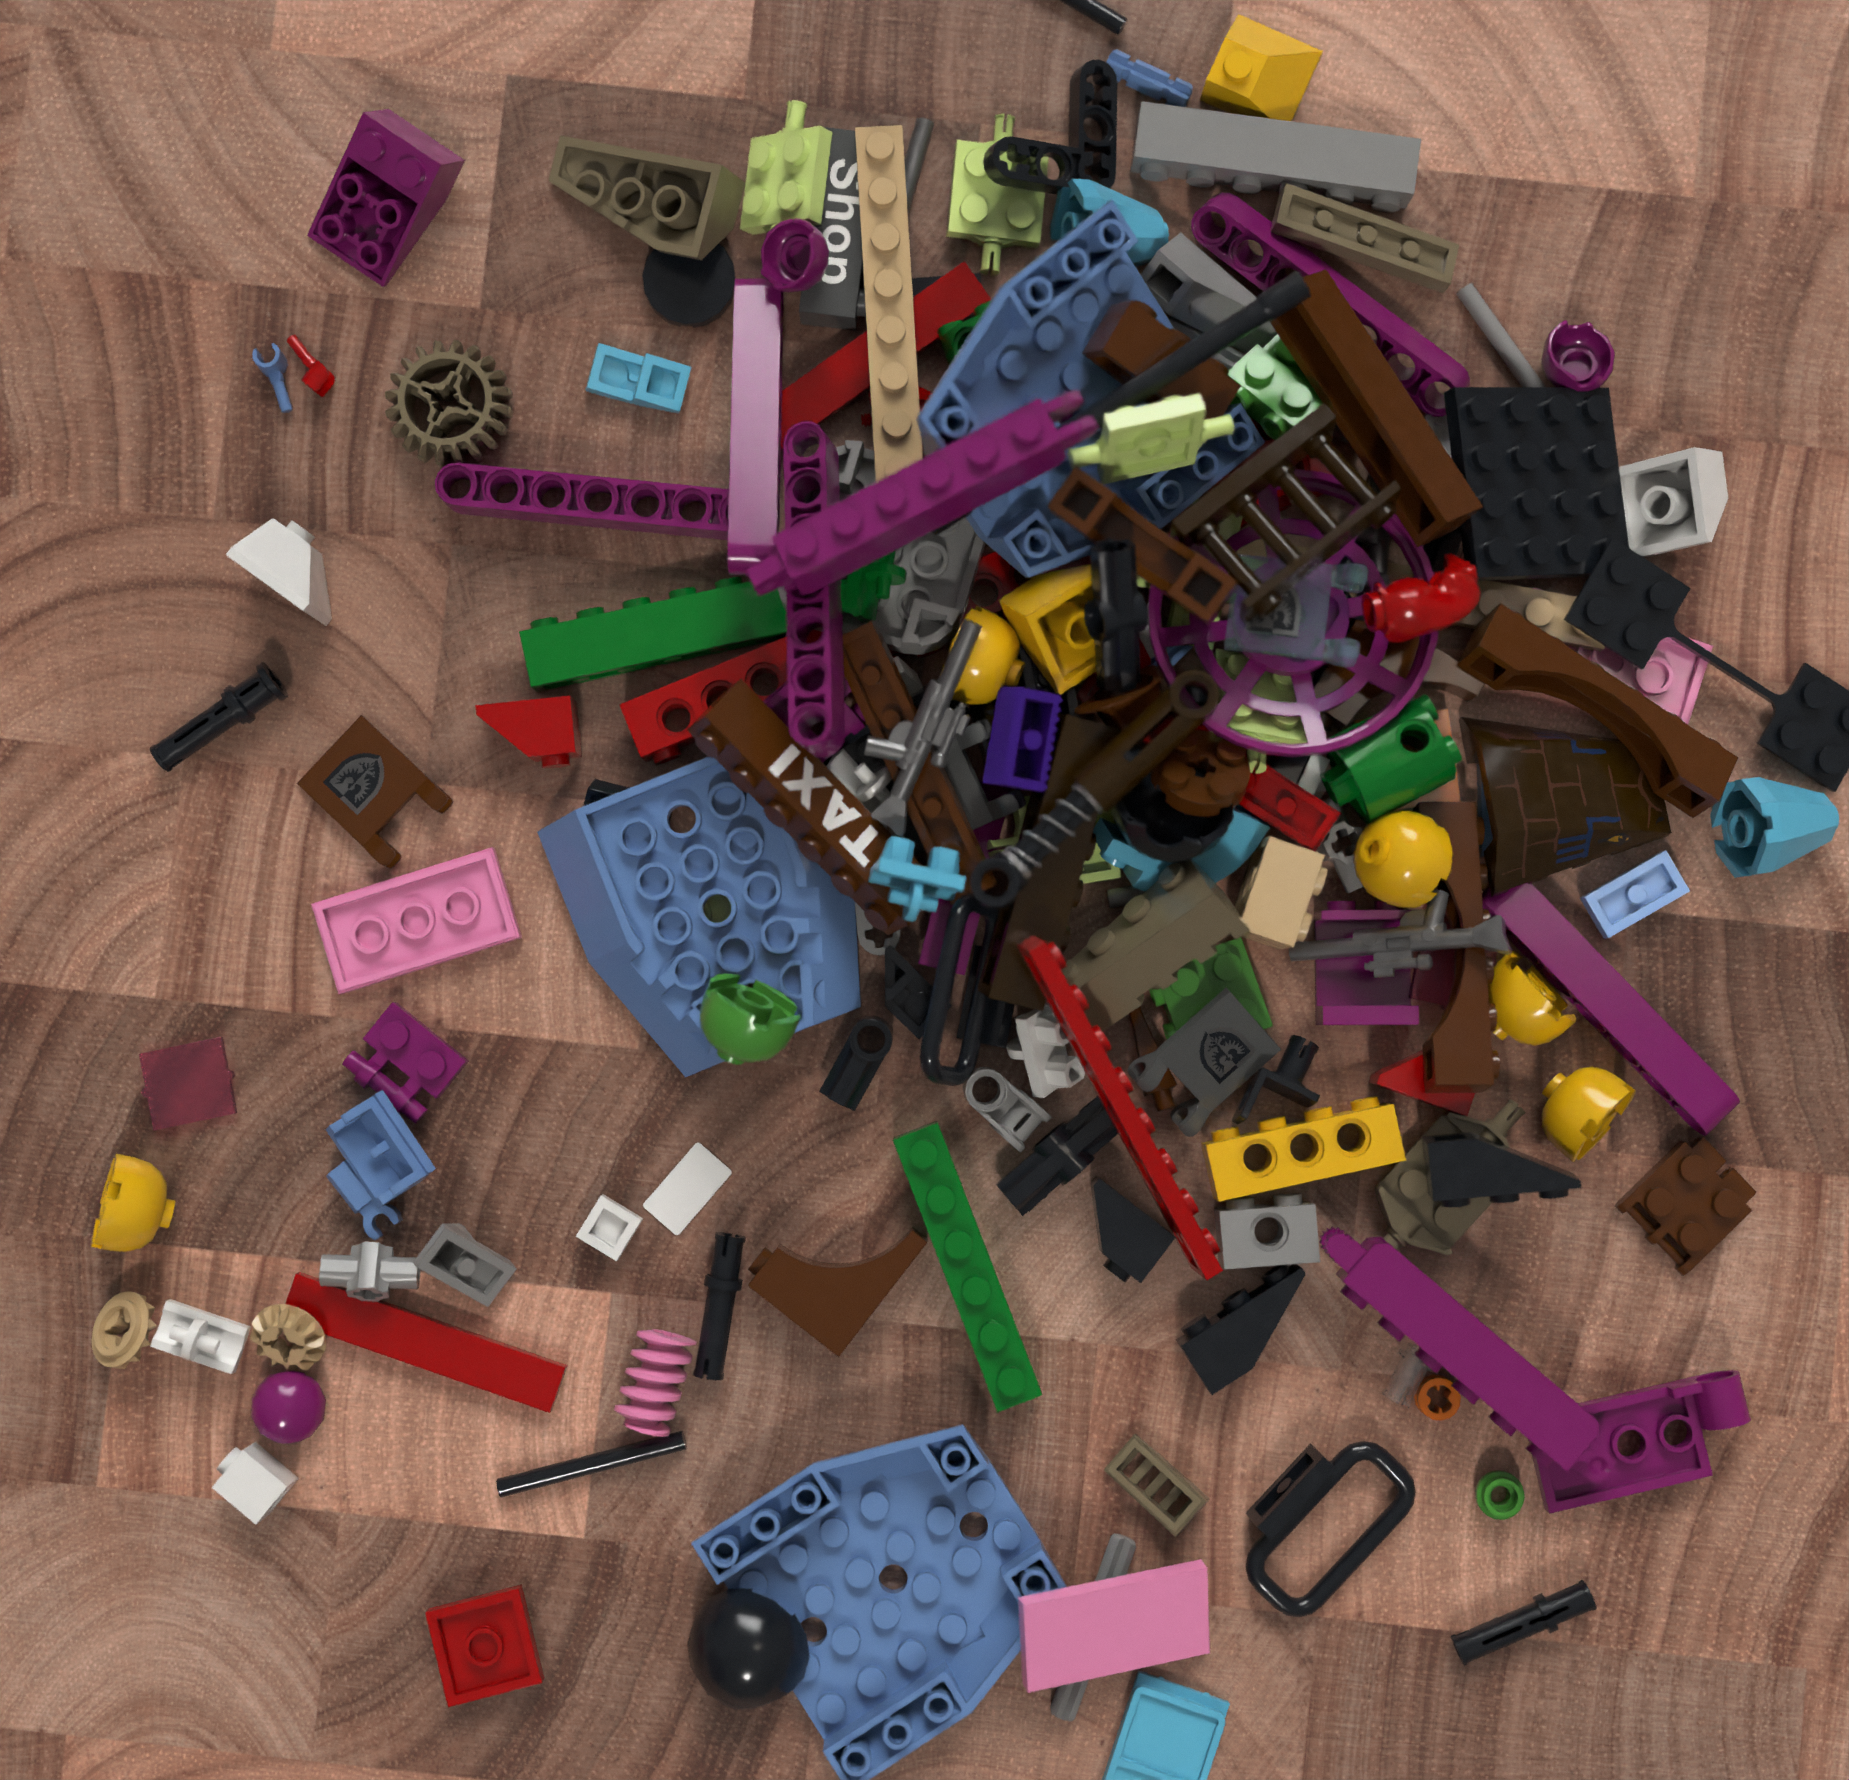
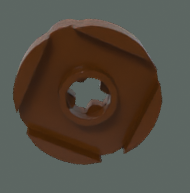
[1151,730,1250,817]

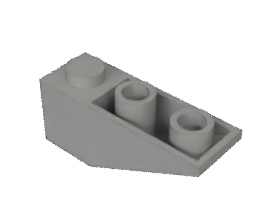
[1141,233,1277,354]

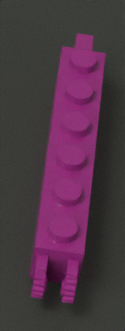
[746,390,1098,596]
[1319,1226,1617,1485]

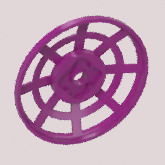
[1147,469,1438,757]

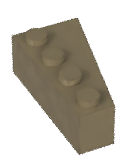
[1061,859,1250,1031]

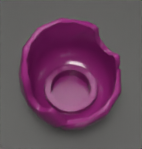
[760,218,829,293]
[1541,320,1615,392]
[251,1370,326,1444]

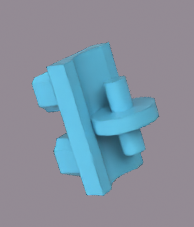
[868,836,966,922]

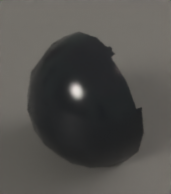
[1111,768,1234,863]
[687,1589,810,1709]

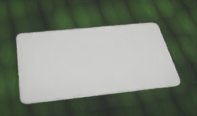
[643,1142,732,1235]

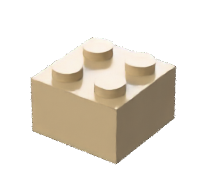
[1234,836,1327,950]

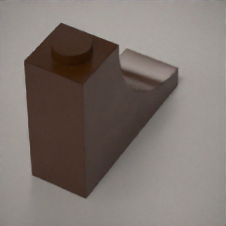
[1313,619,1485,731]
[748,1227,928,1357]

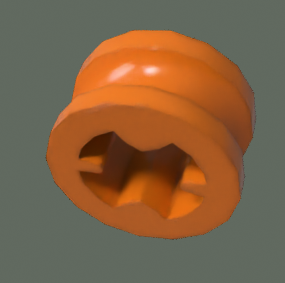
[1413,1374,1461,1421]

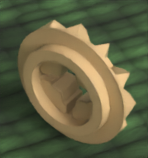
[92,1291,157,1369]
[249,1304,326,1372]

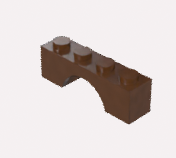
[1047,466,1238,626]

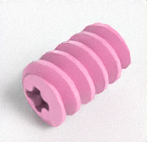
[614,1329,697,1437]

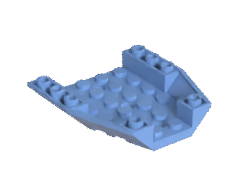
[917,200,1265,577]
[537,757,861,1077]
[691,1424,1067,1780]

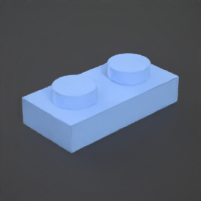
[1580,850,1690,939]

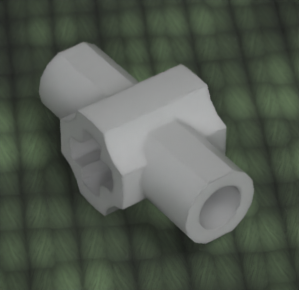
[1317,798,1364,894]
[319,1242,421,1302]

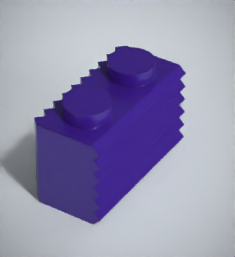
[982,687,1063,792]

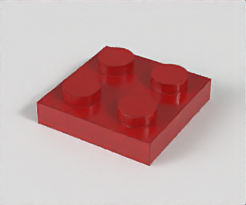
[425,1584,544,1707]

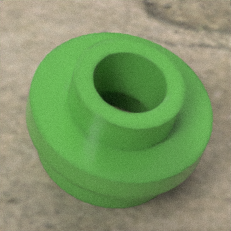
[1475,1470,1524,1520]

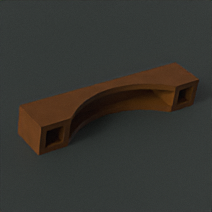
[1457,603,1738,818]
[1412,802,1500,1093]

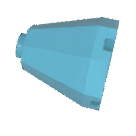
[1050,178,1169,267]
[1710,777,1839,878]

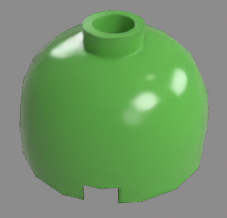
[700,974,800,1065]

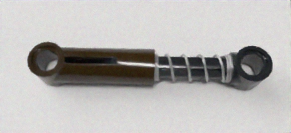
[970,670,1219,910]

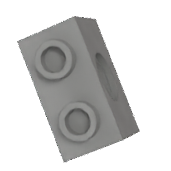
[1214,1193,1320,1269]

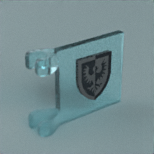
[1224,554,1368,667]

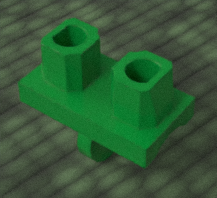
[841,551,907,623]

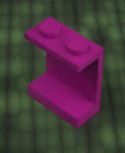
[1314,901,1419,1025]

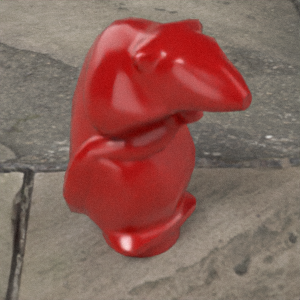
[1362,553,1480,643]

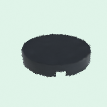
[642,244,736,328]

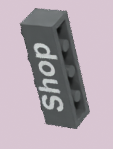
[799,127,866,331]

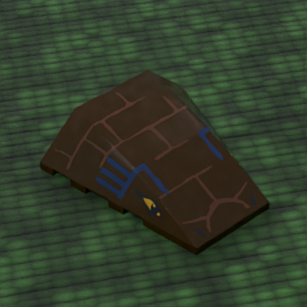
[1459,717,1672,897]

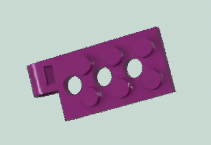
[1528,1370,1751,1514]

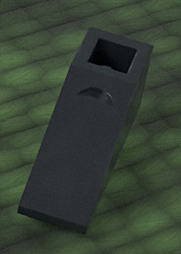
[1422,1132,1581,1207]
[1176,1264,1306,1395]

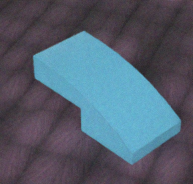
[585,343,691,413]

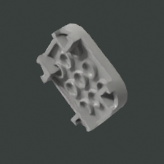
[778,440,985,655]

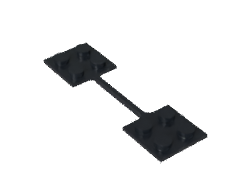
[1563,538,1849,792]

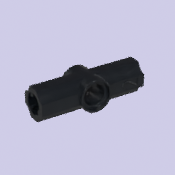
[1084,538,1148,692]
[996,1096,1118,1216]

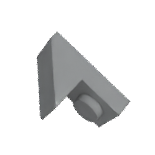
[413,1223,517,1307]

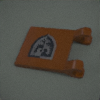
[297,715,453,869]

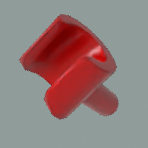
[287,335,335,397]

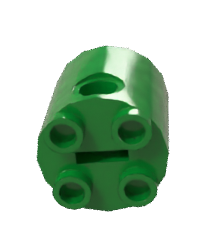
[1320,694,1462,824]

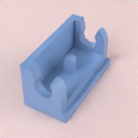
[325,1090,436,1208]

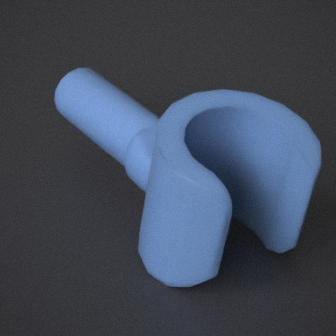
[252,343,293,413]

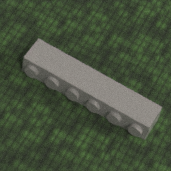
[1130,101,1421,212]

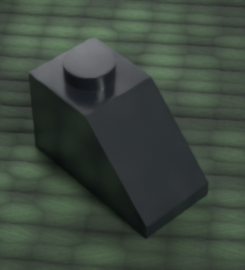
[1090,1176,1176,1283]

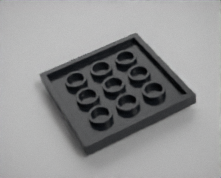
[1443,387,1629,581]

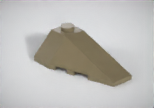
[548,135,746,260]

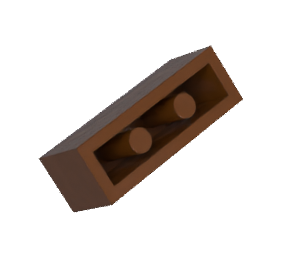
[1082,300,1240,420]

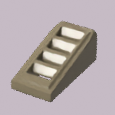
[1104,1434,1210,1537]

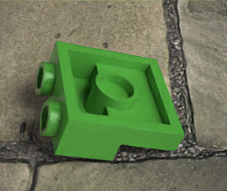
[1228,334,1323,440]
[1149,937,1273,1040]

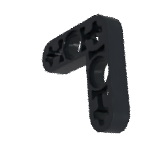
[983,59,1118,194]

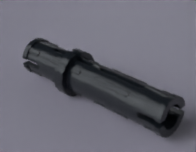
[693,1232,746,1380]
[1450,1580,1597,1666]

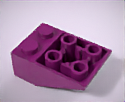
[307,109,465,287]

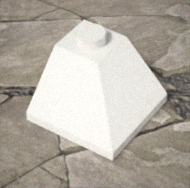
[1619,447,1728,558]
[226,518,332,626]

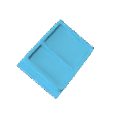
[1102,1670,1230,1780]

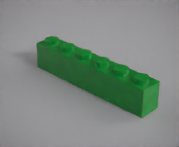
[519,577,787,693]
[893,1121,1043,1413]

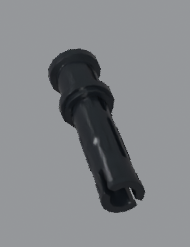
[149,662,288,772]

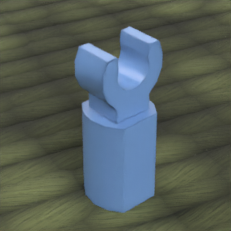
[326,1160,403,1240]

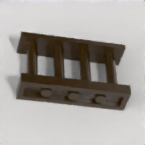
[1171,403,1401,624]

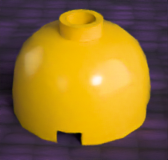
[940,606,1025,705]
[1353,811,1453,908]
[1488,951,1577,1046]
[1541,1066,1636,1162]
[91,1154,175,1252]

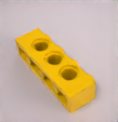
[1201,1096,1406,1202]

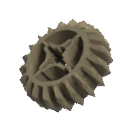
[385,339,513,468]

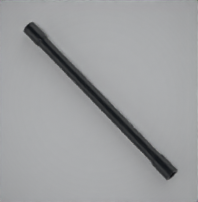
[931,271,1311,537]

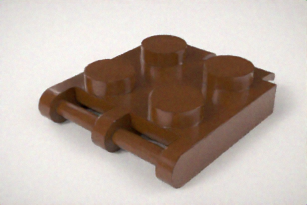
[1615,1136,1756,1276]

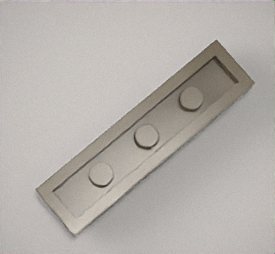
[1270,183,1459,293]

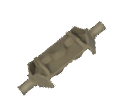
[1374,1099,1526,1255]

